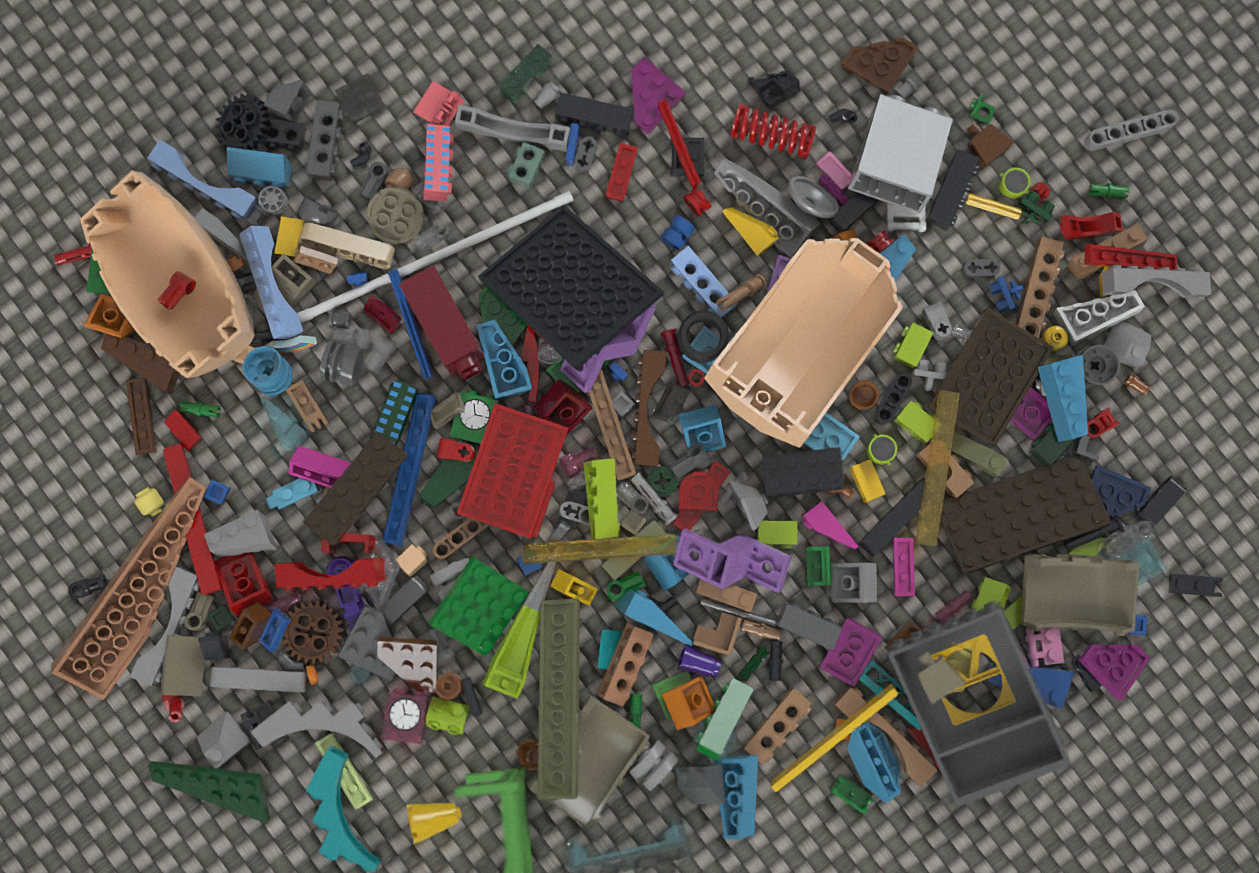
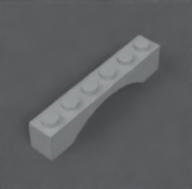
[455,105,570,152]
[1102,265,1211,298]
[130,567,200,686]

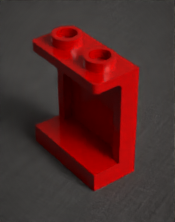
[321,534,378,555]

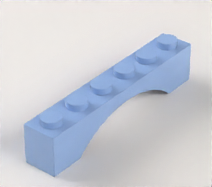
[147,139,259,220]
[239,226,303,339]

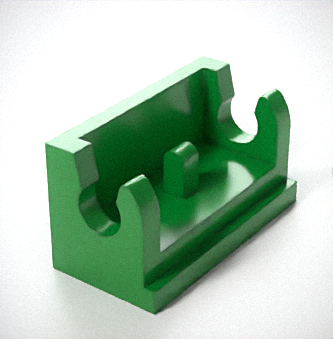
[806,546,831,586]
[829,773,873,815]

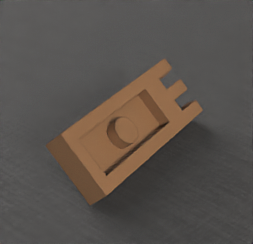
[286,380,329,434]

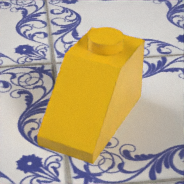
[550,569,598,606]

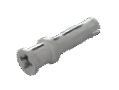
[630,472,678,526]

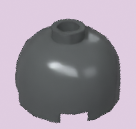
[299,196,339,228]

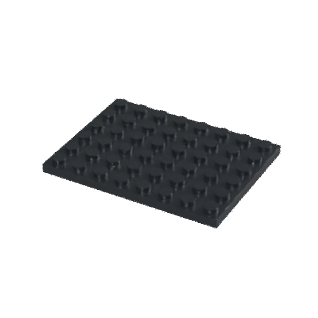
[478,204,664,371]

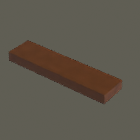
[126,377,157,455]

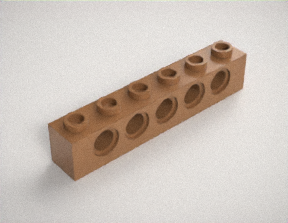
[1015,236,1065,338]

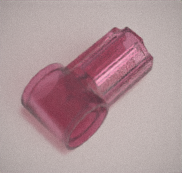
[558,447,599,477]

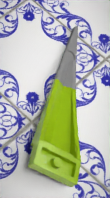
[482,546,560,699]

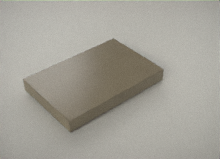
[161,635,205,696]

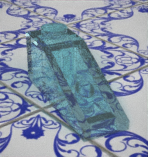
[261,396,311,452]

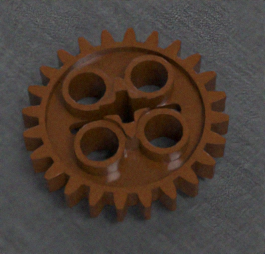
[282,601,345,664]

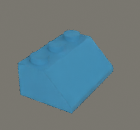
[227,147,292,189]

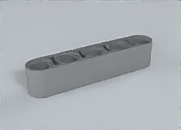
[1084,110,1179,151]
[210,666,307,692]

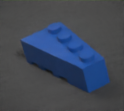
[983,662,1074,709]

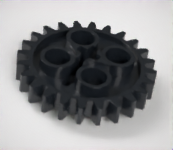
[215,93,271,150]

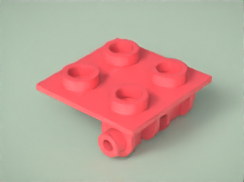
[413,81,465,126]

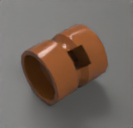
[435,672,463,699]

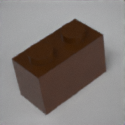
[229,602,272,650]

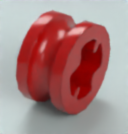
[688,369,705,387]

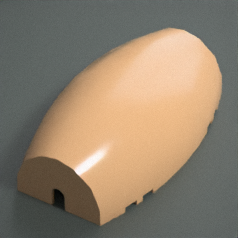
[80,171,254,378]

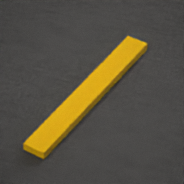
[771,683,898,792]

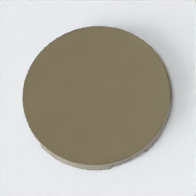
[367,187,424,244]

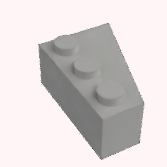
[204,510,278,557]

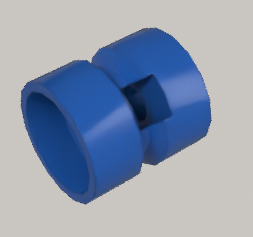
[660,215,695,251]

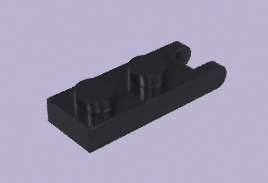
[1169,574,1223,597]

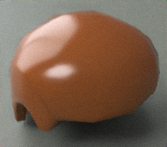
[849,380,879,410]
[516,740,539,770]

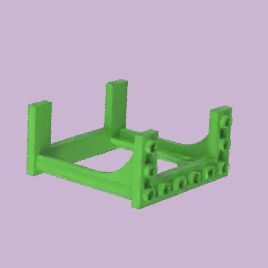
[455,767,533,873]

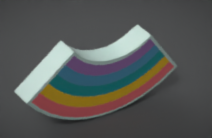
[265,335,317,354]

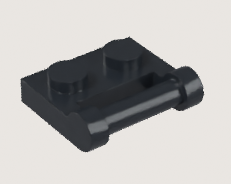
[670,137,704,177]

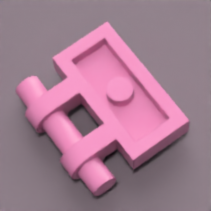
[1025,627,1064,667]

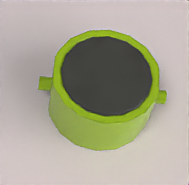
[999,168,1031,199]
[866,433,897,466]

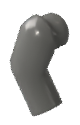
[277,650,304,671]

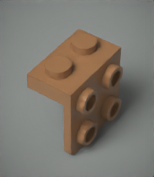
[294,240,338,274]

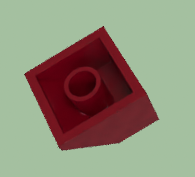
[534,379,593,435]

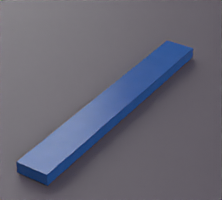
[383,393,436,546]

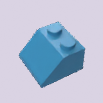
[678,405,726,453]
[643,535,690,591]

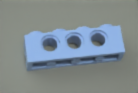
[670,246,738,318]

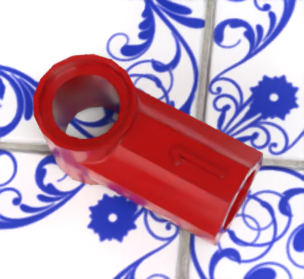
[157,271,196,310]

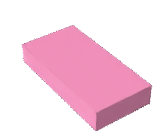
[816,151,852,191]

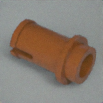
[1124,374,1150,396]

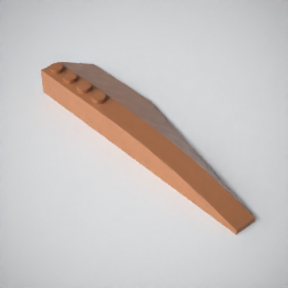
[51,477,206,700]

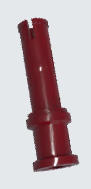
[660,328,689,387]

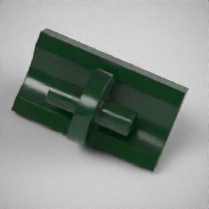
[1019,191,1055,224]

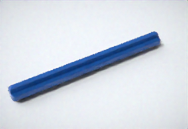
[388,269,434,379]

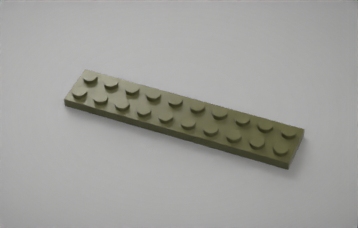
[538,599,580,800]

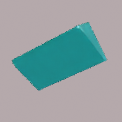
[598,629,621,669]

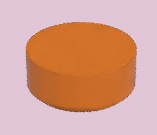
[306,664,319,685]

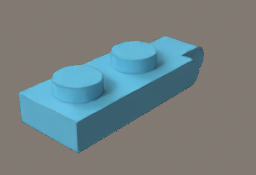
[265,478,319,510]

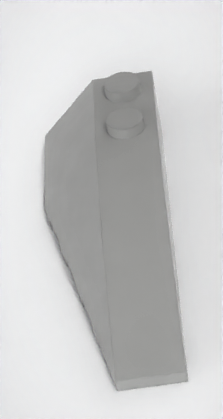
[714,158,819,258]

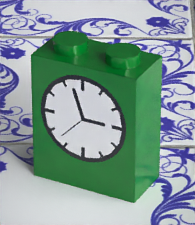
[450,390,500,445]

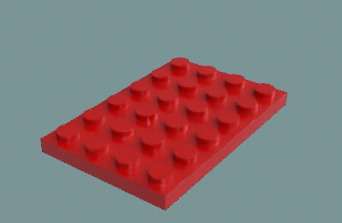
[457,403,569,539]

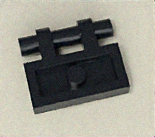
[240,700,287,751]

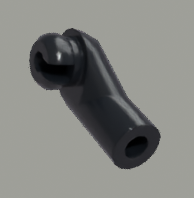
[829,108,858,124]
[650,596,677,613]

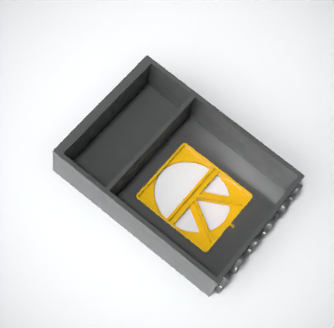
[888,601,1071,807]

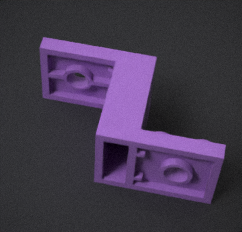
[560,305,656,393]
[673,529,792,593]

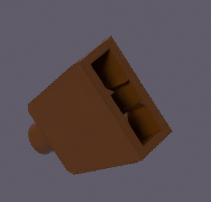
[967,122,1014,170]

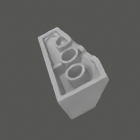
[194,208,251,274]

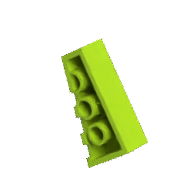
[583,458,620,539]

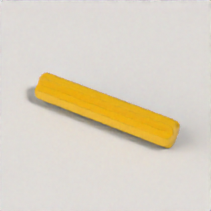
[966,194,1022,219]

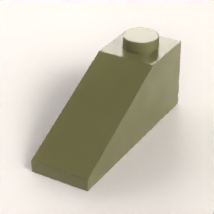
[946,431,1008,478]

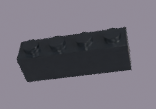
[555,92,634,137]
[926,149,980,231]

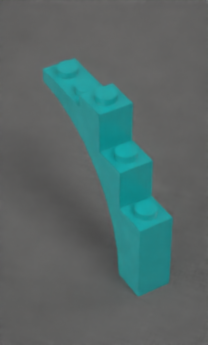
[306,746,382,873]

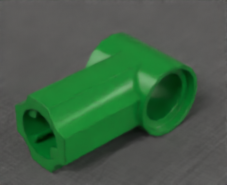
[607,571,646,602]

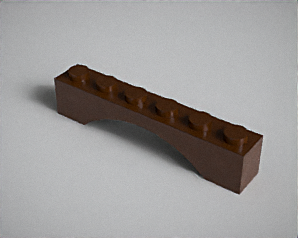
[632,350,666,467]

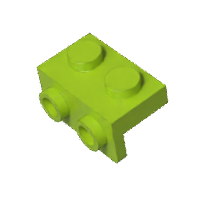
[425,696,470,735]

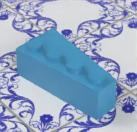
[1038,355,1088,442]

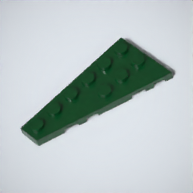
[148,761,270,824]

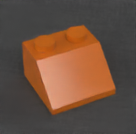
[662,675,716,730]

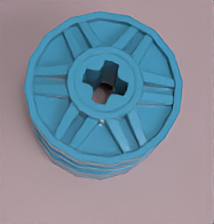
[242,346,293,396]

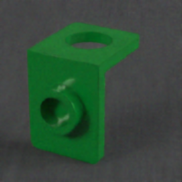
[969,93,996,125]

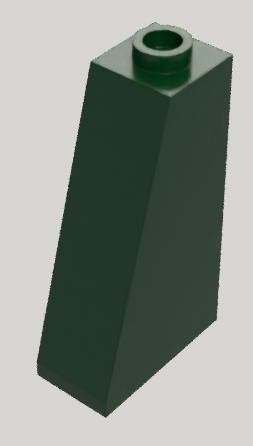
[419,439,478,508]

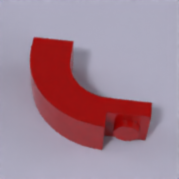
[1060,212,1123,240]

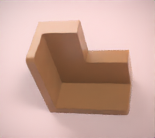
[692,612,742,656]

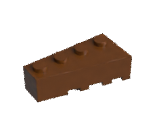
[101,334,180,394]

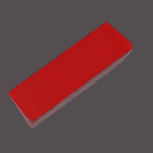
[164,409,203,451]

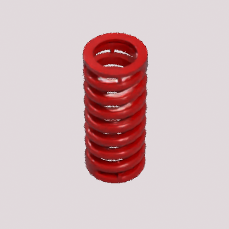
[730,104,817,160]

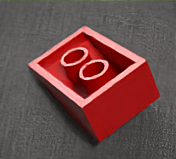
[215,552,274,618]

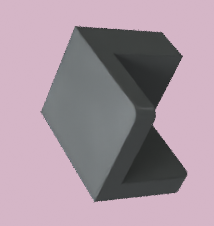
[1071,435,1099,461]

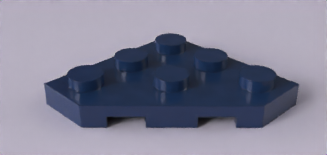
[1091,465,1151,519]

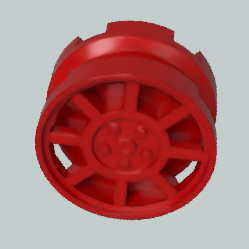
[683,187,711,217]
[866,230,895,254]

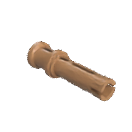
[717,274,767,311]

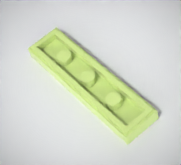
[315,732,373,810]

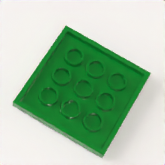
[428,556,529,657]

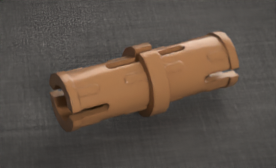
[741,620,782,641]

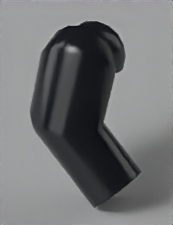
[350,142,372,169]

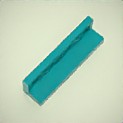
[859,660,921,730]

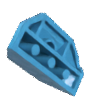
[848,721,901,802]

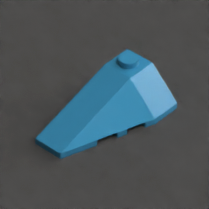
[477,320,533,401]
[615,589,693,646]

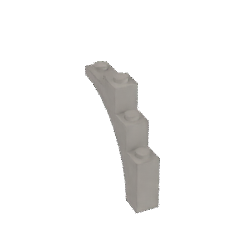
[251,701,383,758]

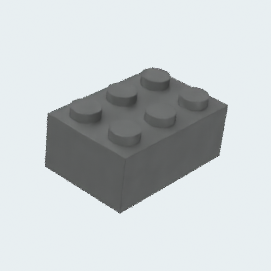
[775,602,842,650]

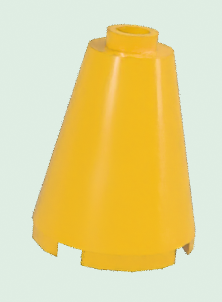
[406,803,462,844]

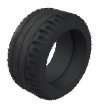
[678,311,729,363]

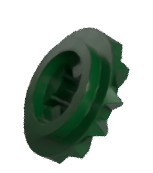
[647,466,678,497]

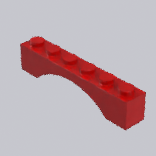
[274,557,386,591]

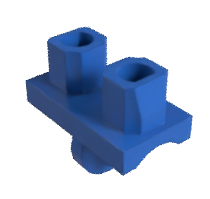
[989,276,1024,311]

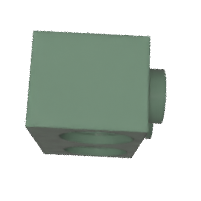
[507,142,545,190]

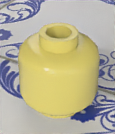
[134,487,164,517]

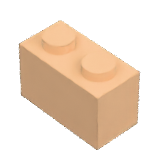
[395,544,427,578]

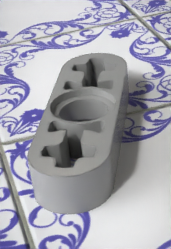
[559,501,590,526]

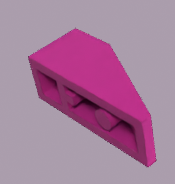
[802,501,859,549]

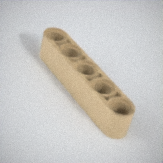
[299,223,395,269]

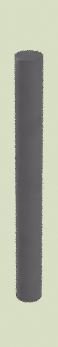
[700,598,776,628]

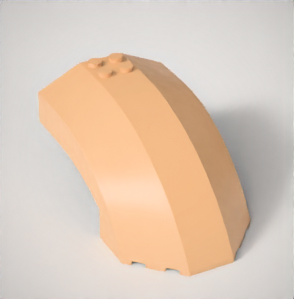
[704,238,902,448]

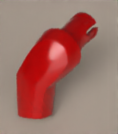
[162,695,184,722]

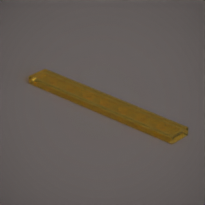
[915,390,960,547]
[522,534,677,564]

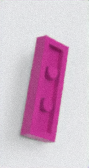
[893,538,915,596]

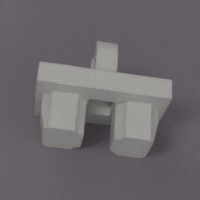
[911,359,947,391]

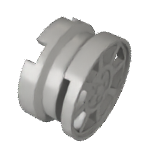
[258,186,288,215]

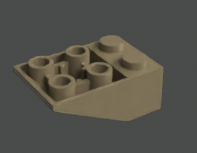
[250,253,317,313]

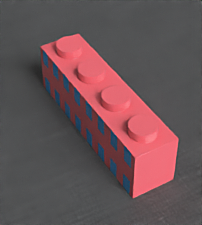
[424,124,453,202]

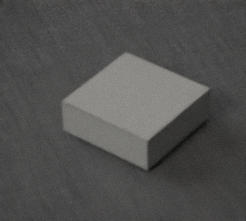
[612,391,635,418]

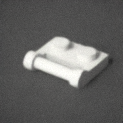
[886,202,926,232]

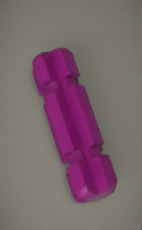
[819,174,850,206]

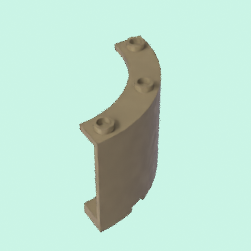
[1021,554,1139,636]
[529,696,650,829]

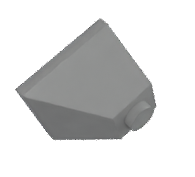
[1104,321,1151,369]
[730,481,768,531]
[197,711,250,769]

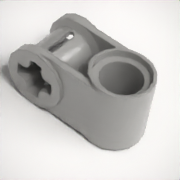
[922,302,952,340]

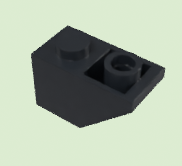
[198,632,230,661]

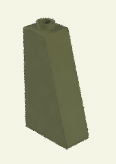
[602,520,667,581]

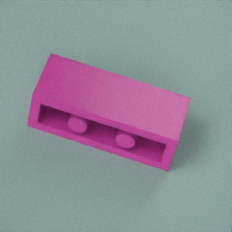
[289,446,351,488]

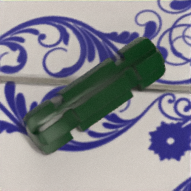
[739,646,769,681]

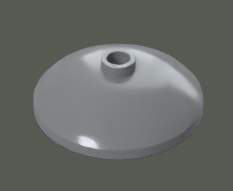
[788,176,839,218]

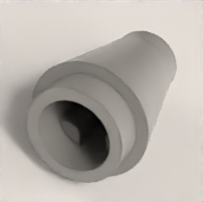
[534,81,561,109]

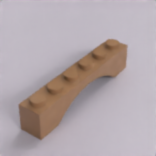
[833,686,938,787]

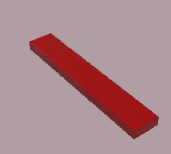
[1084,244,1177,271]

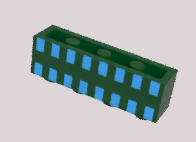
[368,379,420,446]

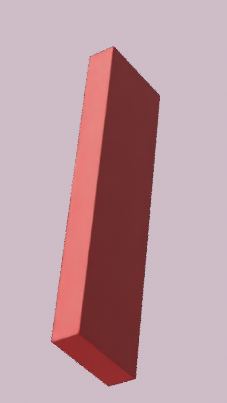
[672,461,731,531]

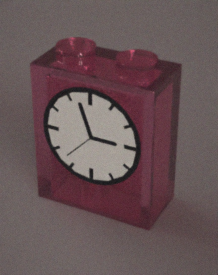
[382,688,429,745]

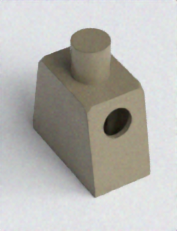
[918,651,965,704]

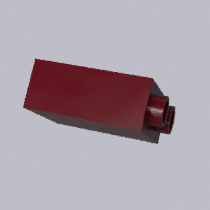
[399,265,485,380]

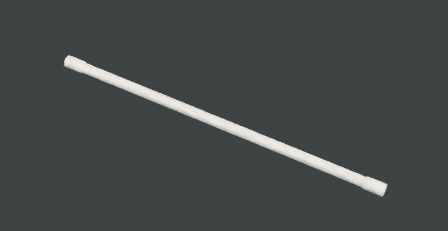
[297,191,574,324]

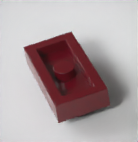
[362,295,402,334]

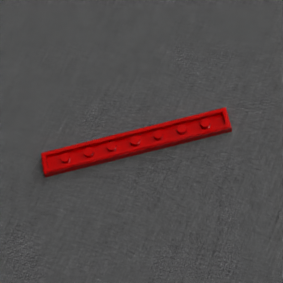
[162,443,222,596]

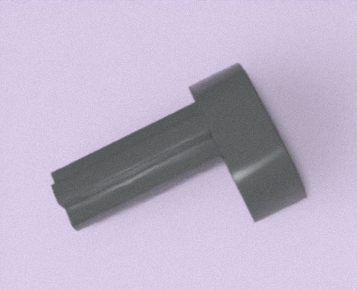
[547,520,586,561]

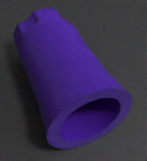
[677,644,721,678]

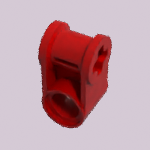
[1087,407,1120,439]
[436,438,475,462]

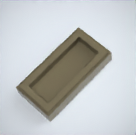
[431,392,465,429]

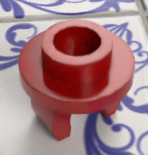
[1030,183,1051,202]

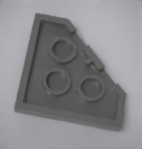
[338,604,395,681]

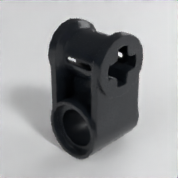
[1072,654,1103,693]

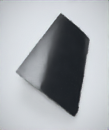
[748,70,800,110]

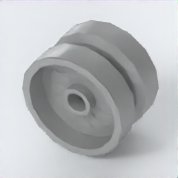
[430,558,469,601]
[629,740,678,791]

